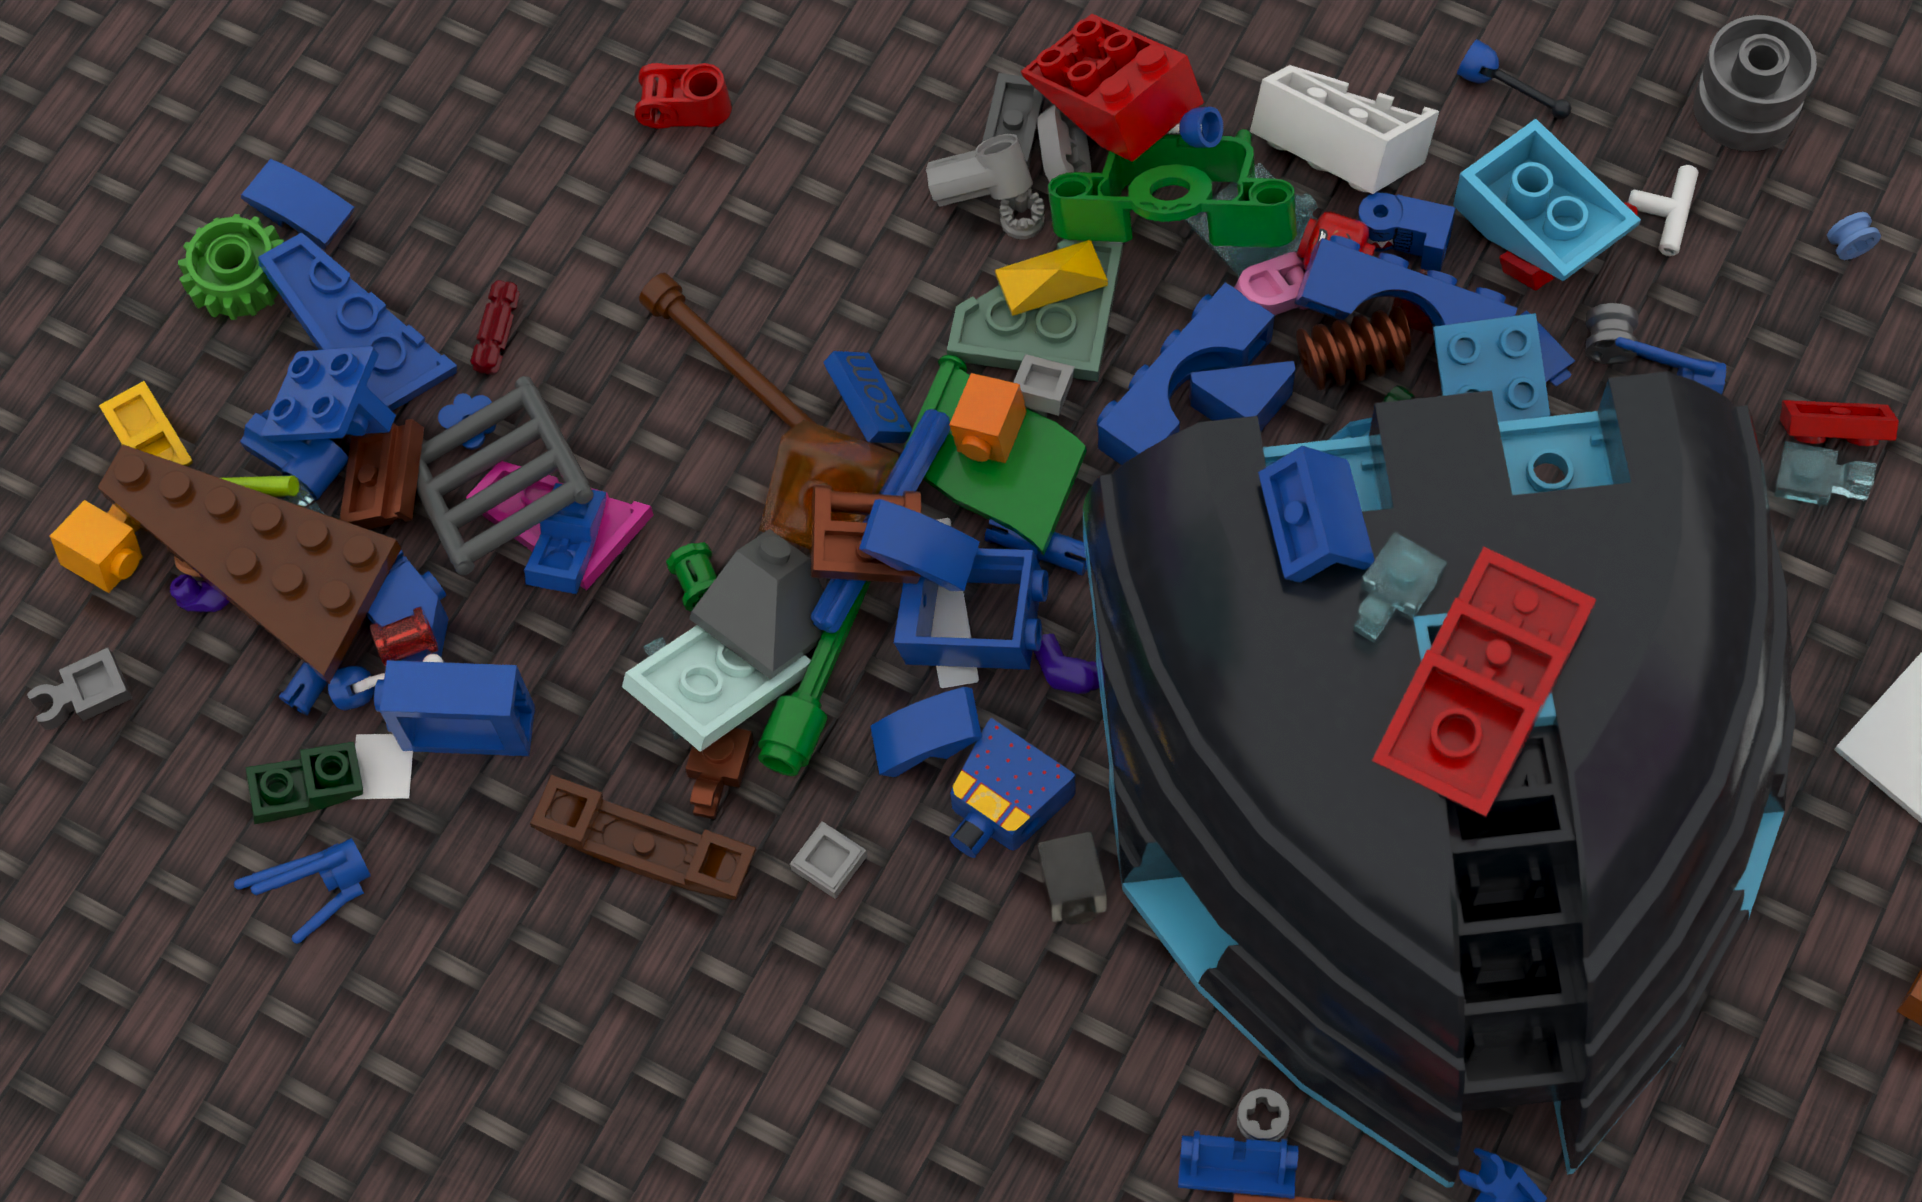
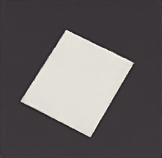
[352,734,413,799]

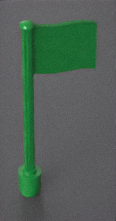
[758,355,1087,776]

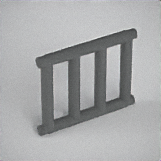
[416,376,594,575]

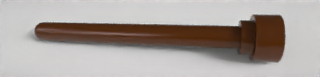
[639,273,824,445]

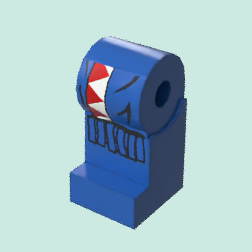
[1358,193,1456,272]

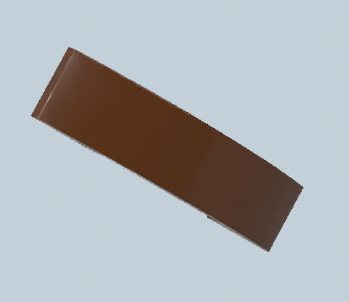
[530,775,756,900]

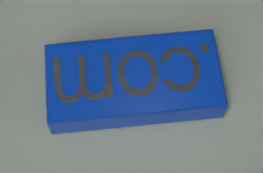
[823,351,912,443]

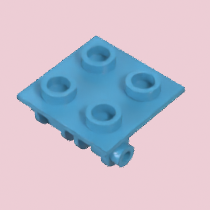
[1433,313,1550,422]

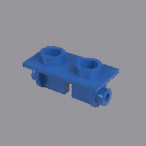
[1178,1131,1298,1199]

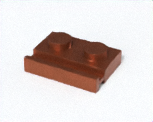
[339,419,424,529]

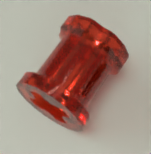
[370,606,439,667]

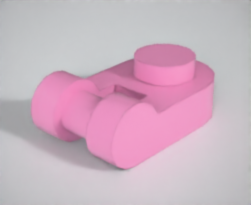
[1234,252,1308,315]

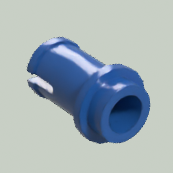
[279,661,342,716]

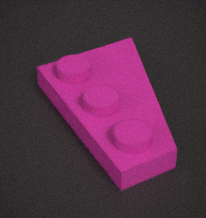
[466,461,654,591]

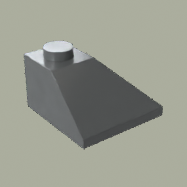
[689,529,824,680]

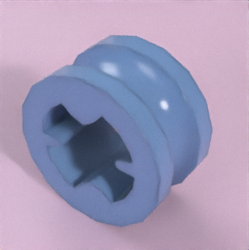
[1827,212,1881,260]

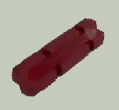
[470,280,520,375]

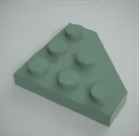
[947,239,1123,382]

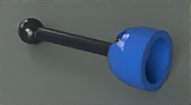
[1457,39,1571,119]

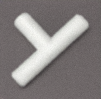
[1628,165,1699,256]

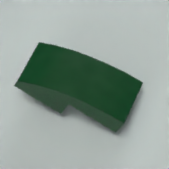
[246,741,363,824]

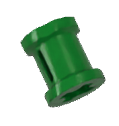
[666,542,717,612]

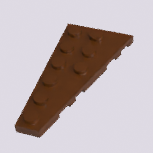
[98,444,401,684]

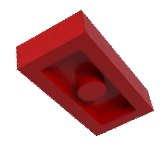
[1780,400,1899,446]

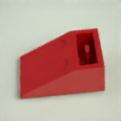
[1021,14,1204,162]

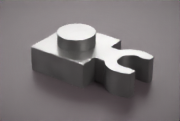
[27,647,132,730]

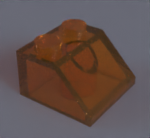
[759,420,899,550]

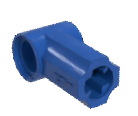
[240,409,349,501]

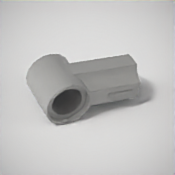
[926,134,1033,207]

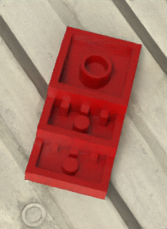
[1372,547,1597,817]

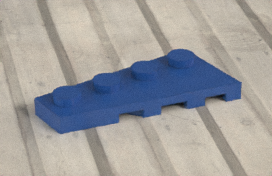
[258,232,457,411]

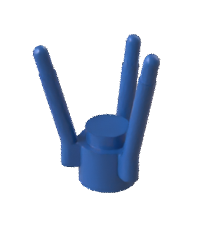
[1615,337,1726,394]
[234,838,371,944]

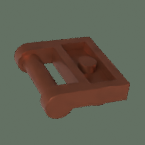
[811,485,921,584]

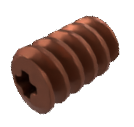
[1296,306,1411,391]

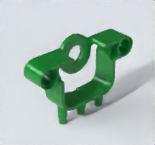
[1048,129,1297,248]

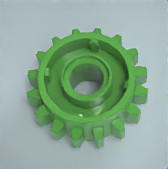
[178,214,284,320]

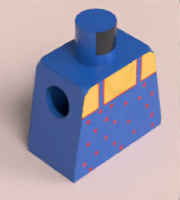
[949,718,1076,858]

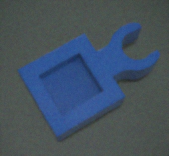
[1459,1148,1547,1202]

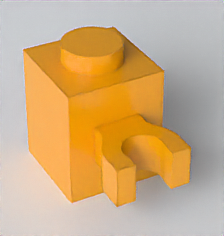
[50,500,143,593]

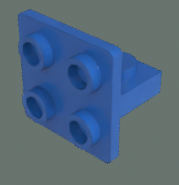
[261,346,396,442]

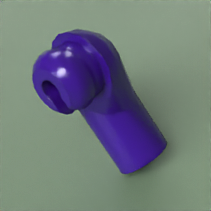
[170,574,230,612]
[1033,633,1099,694]

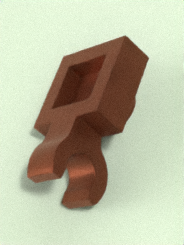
[686,728,753,819]

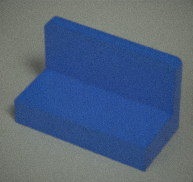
[1258,446,1375,583]

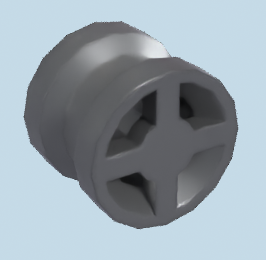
[1585,303,1638,364]

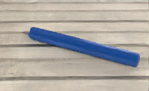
[811,409,950,634]

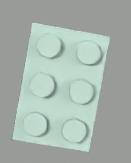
[622,625,811,752]

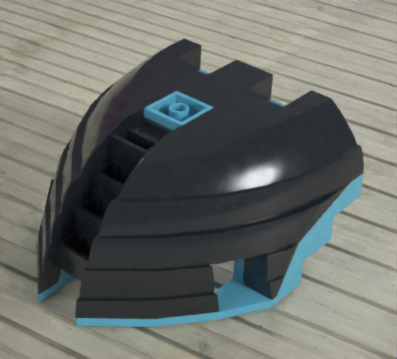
[1083,372,1796,1188]

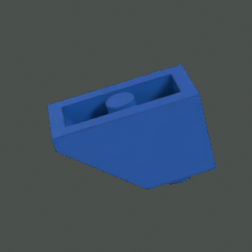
[366,560,449,662]

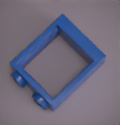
[894,548,1049,670]
[374,660,535,756]

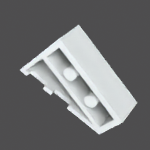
[1250,65,1439,194]

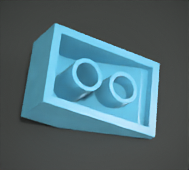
[1453,119,1641,281]

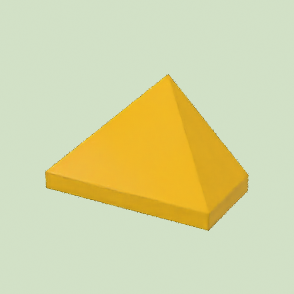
[995,239,1108,316]

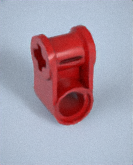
[635,63,732,129]

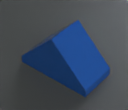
[1189,361,1295,432]

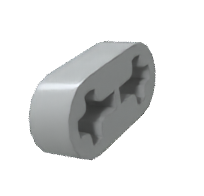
[1037,105,1092,182]

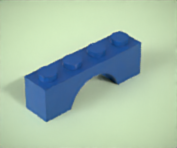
[1294,235,1517,327]
[1096,282,1275,465]

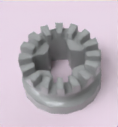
[1000,189,1045,239]
[1237,1088,1289,1142]

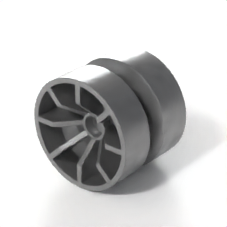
[1693,15,1817,151]

